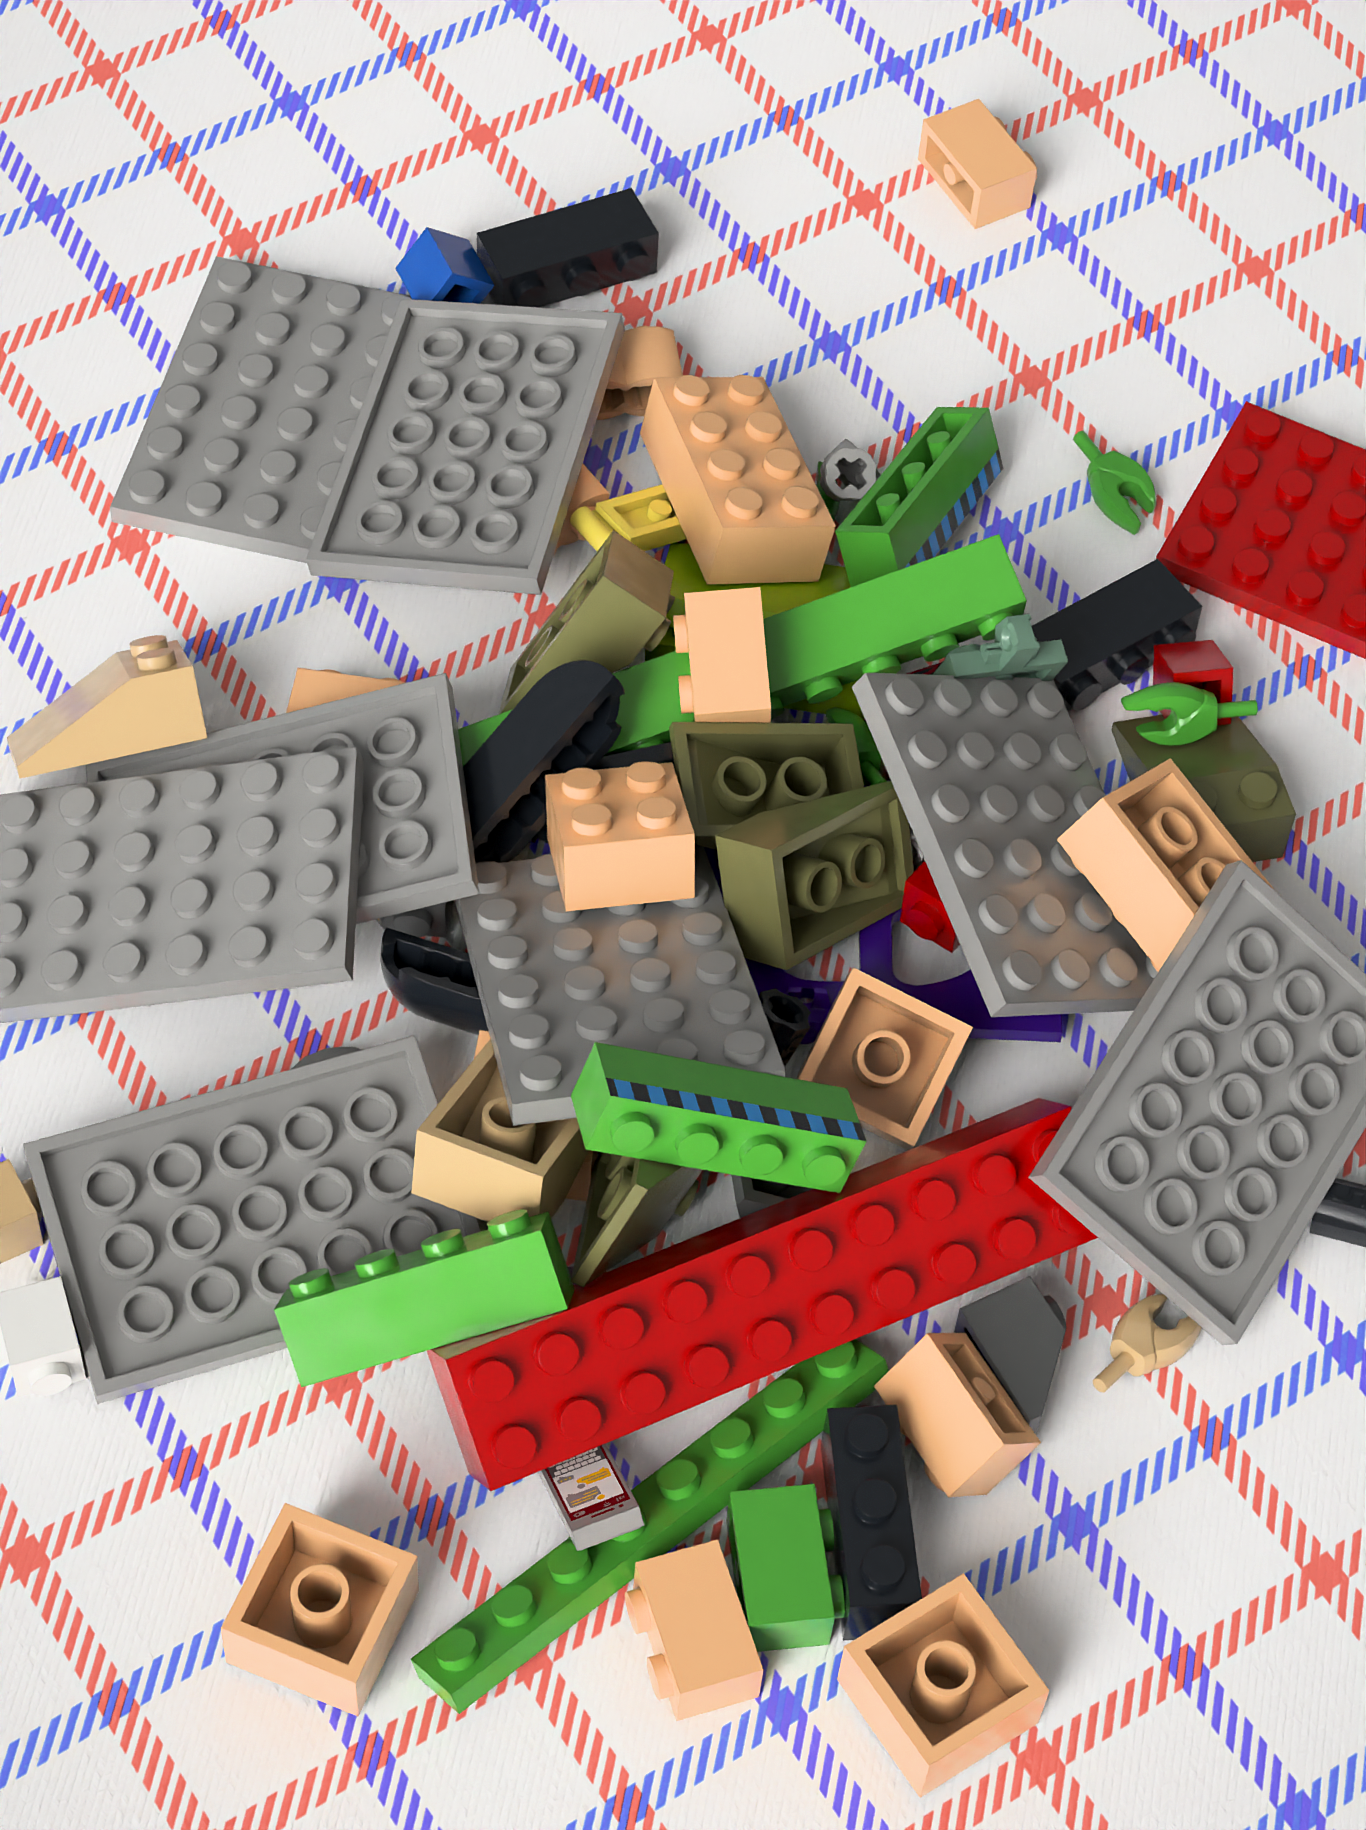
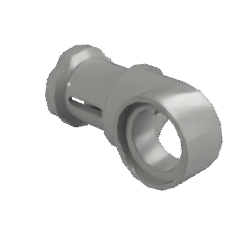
[820,439,881,502]

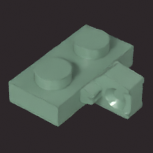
[933,614,1068,681]

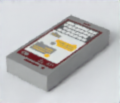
[538,1444,644,1551]

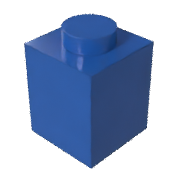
[395,227,495,304]

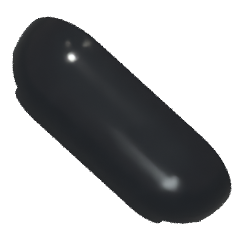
[463,660,625,864]
[380,927,488,1035]

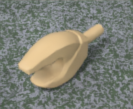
[1093,1294,1202,1393]

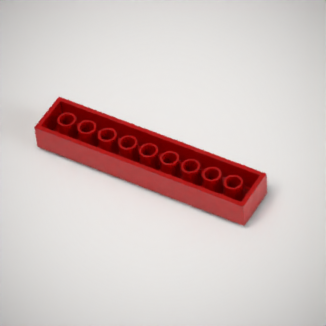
[427,1098,1098,1491]

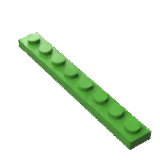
[411,1339,889,1714]

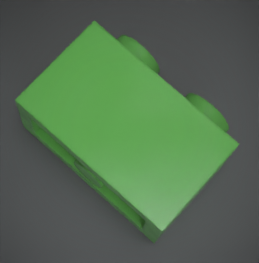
[726,1484,845,1652]

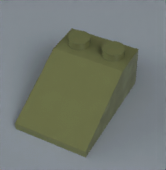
[499,530,675,714]
[1111,715,1296,862]
[669,722,864,850]
[715,781,914,970]
[571,1152,702,1287]

